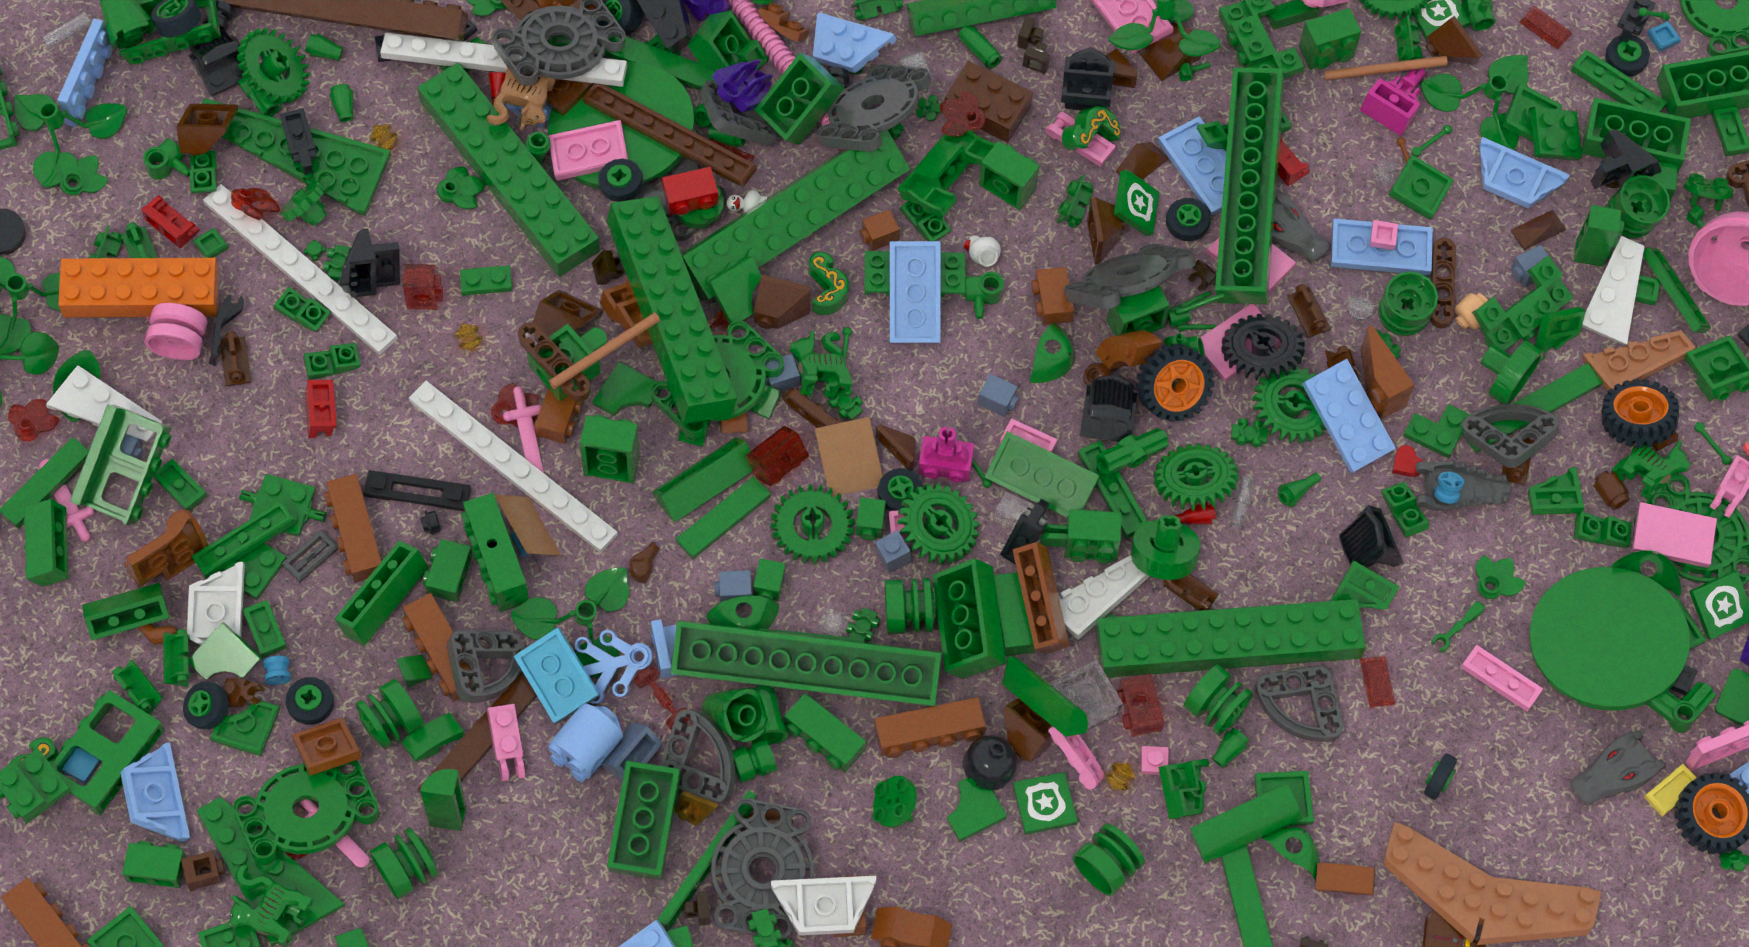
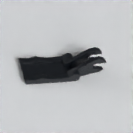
[209,294,244,366]

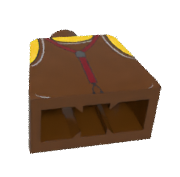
[1422,911,1486,947]

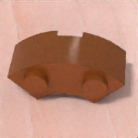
[1095,330,1162,370]
[871,906,952,947]

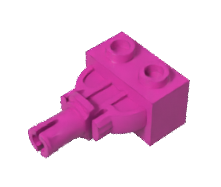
[1360,68,1426,136]
[919,427,974,483]

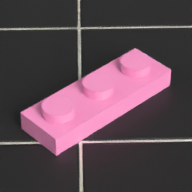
[1461,645,1543,712]

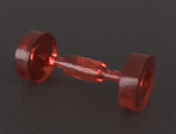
[634,665,690,730]

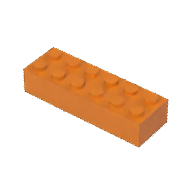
[58,258,219,318]

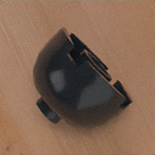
[962,735,1017,790]

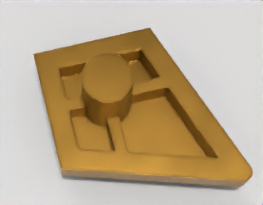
[675,791,719,826]

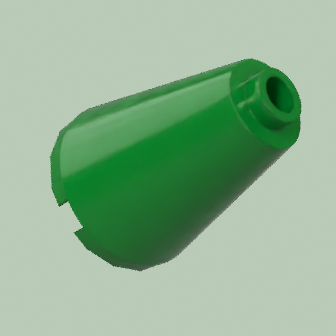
[99,0,156,50]
[702,688,770,742]

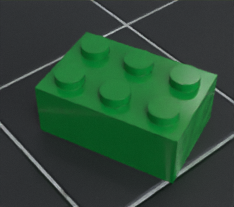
[754,53,845,145]
[580,415,640,484]

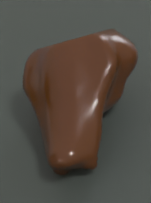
[1083,362,1117,386]
[629,542,660,583]

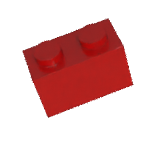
[662,167,718,215]

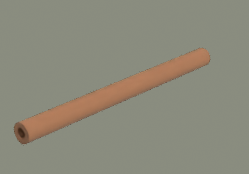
[1324,56,1447,81]
[549,312,660,389]

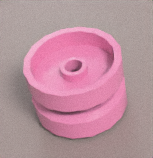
[144,303,208,360]

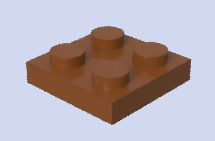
[292,717,361,776]

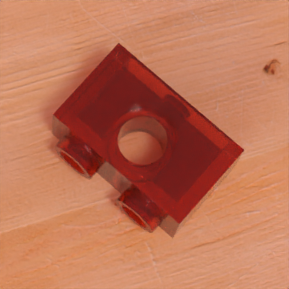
[402,264,443,310]
[745,426,809,486]
[1115,674,1165,737]

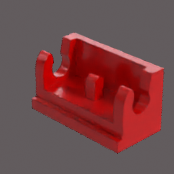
[1277,133,1310,186]
[141,195,200,249]
[305,380,337,438]

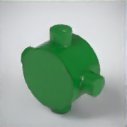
[304,240,326,261]

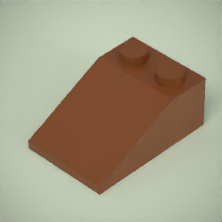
[1360,325,1414,420]

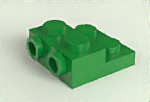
[1685,335,1749,401]
[0,749,71,824]

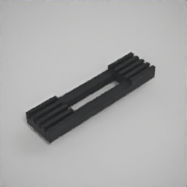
[363,470,471,512]

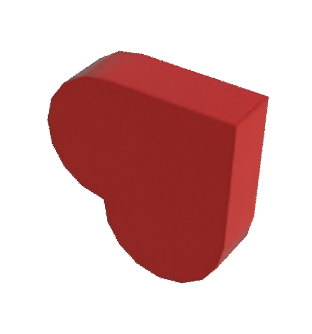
[1392,445,1423,477]

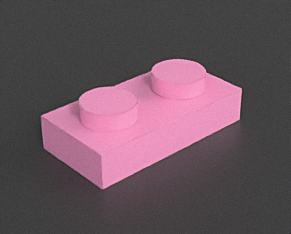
[1000,418,1058,452]

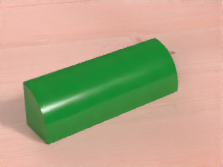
[652,437,759,522]
[1002,657,1088,737]
[420,769,467,831]
[1190,783,1302,864]

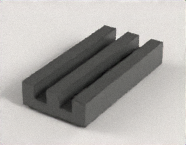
[281,530,339,583]

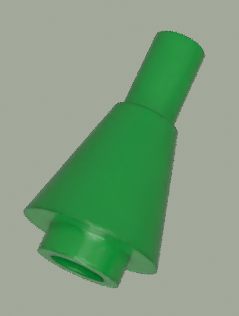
[1278,472,1321,507]

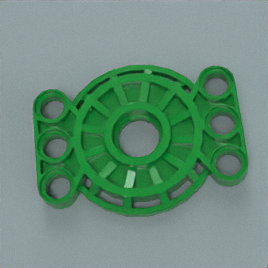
[1679,0,1749,56]
[650,321,784,439]
[1633,474,1749,587]
[233,760,380,865]

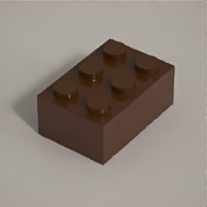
[944,61,1033,143]

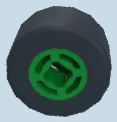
[596,0,643,35]

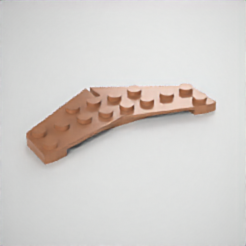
[1383,822,1602,945]

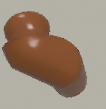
[137,623,177,645]

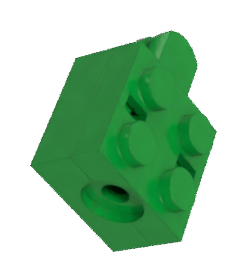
[527,324,607,402]
[1040,509,1121,564]

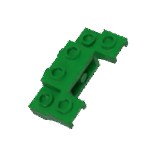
[1218,0,1304,79]
[897,123,996,217]
[864,251,966,297]
[1472,255,1573,351]

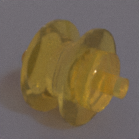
[370,124,398,149]
[454,322,483,351]
[1106,762,1135,790]

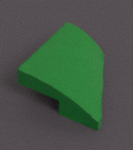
[1158,759,1209,820]

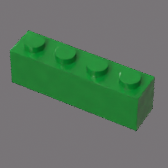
[334,541,429,646]

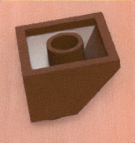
[1425,16,1483,65]
[1137,22,1201,81]
[176,103,238,155]
[1087,197,1125,265]
[754,274,811,329]
[532,290,603,337]
[1003,698,1054,763]

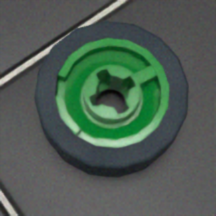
[151,0,202,37]

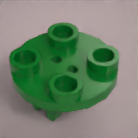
[1684,173,1734,211]
[872,776,917,828]

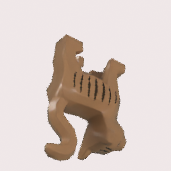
[487,59,556,131]

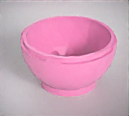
[1688,211,1749,306]

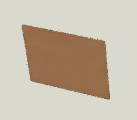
[815,417,883,497]
[495,494,561,555]

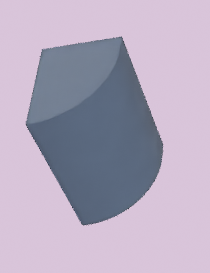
[601,722,663,781]

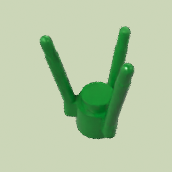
[1167,291,1225,332]

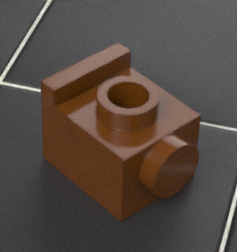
[181,851,225,892]

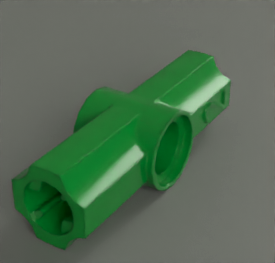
[1095,428,1169,475]

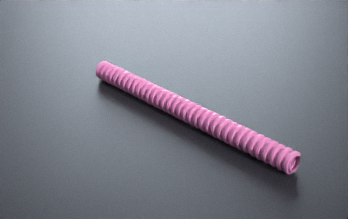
[727,0,843,151]

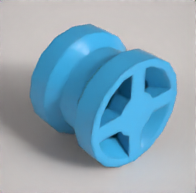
[1434,472,1464,504]
[263,656,291,685]

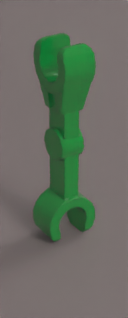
[1431,601,1485,653]

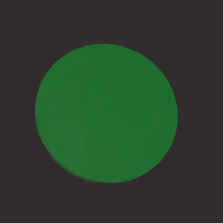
[548,61,695,189]
[1529,567,1690,711]

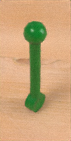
[1638,7,1670,20]
[1411,125,1452,157]
[842,327,852,361]
[1694,422,1732,465]
[972,459,992,488]

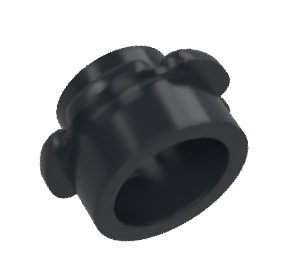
[421,510,441,535]

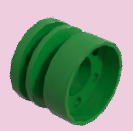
[1606,175,1670,239]
[1378,271,1438,336]
[885,578,936,634]
[1183,664,1254,735]
[355,678,424,750]
[1072,823,1145,896]
[369,827,439,900]

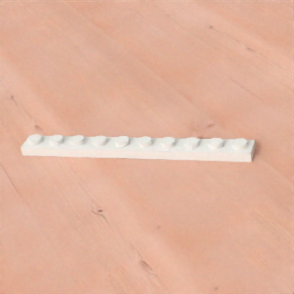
[380,33,627,87]
[203,184,398,356]
[409,381,618,553]

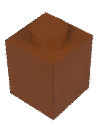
[860,209,900,251]

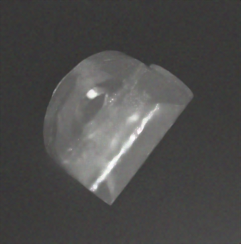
[1347,297,1375,321]

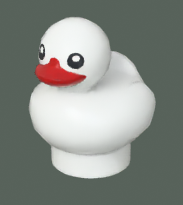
[726,190,767,213]
[964,235,1001,267]

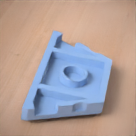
[813,12,897,73]
[1479,137,1570,209]
[120,743,190,843]

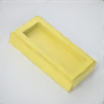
[1644,764,1697,817]

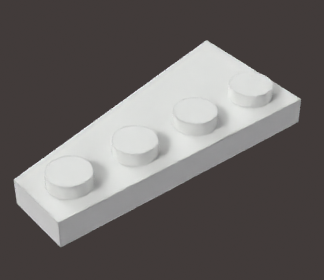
[1582,236,1644,346]
[46,365,162,444]
[1059,555,1150,640]

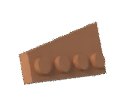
[1582,330,1696,392]

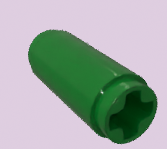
[958,25,1002,69]

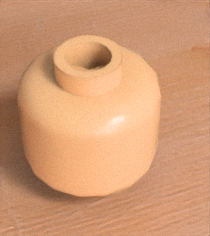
[1454,293,1488,330]

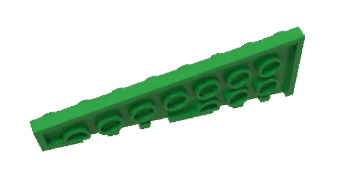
[201,98,391,216]

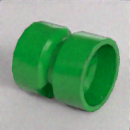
[732,739,777,784]

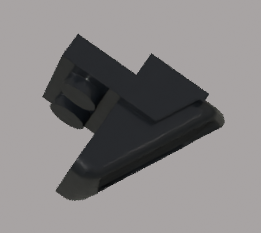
[188,32,244,97]
[1061,47,1114,111]
[1591,129,1662,189]
[339,228,400,298]
[1080,374,1138,442]
[1339,505,1403,568]

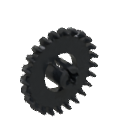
[1221,314,1305,381]

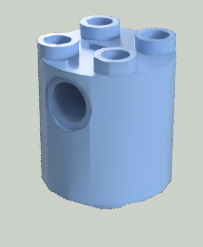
[548,703,624,783]

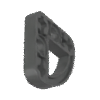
[699,80,778,146]
[1462,404,1559,468]
[447,630,523,703]
[1255,666,1343,742]
[660,709,735,803]

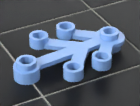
[575,630,653,704]

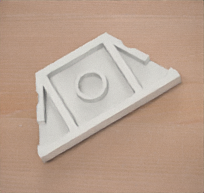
[187,562,245,645]
[771,876,876,935]

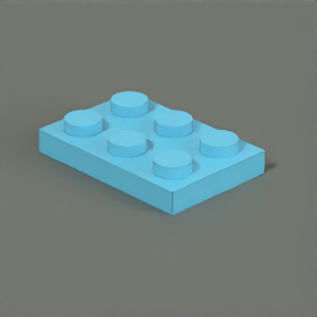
[514,627,600,724]

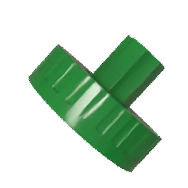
[1480,340,1544,405]
[1131,515,1200,580]

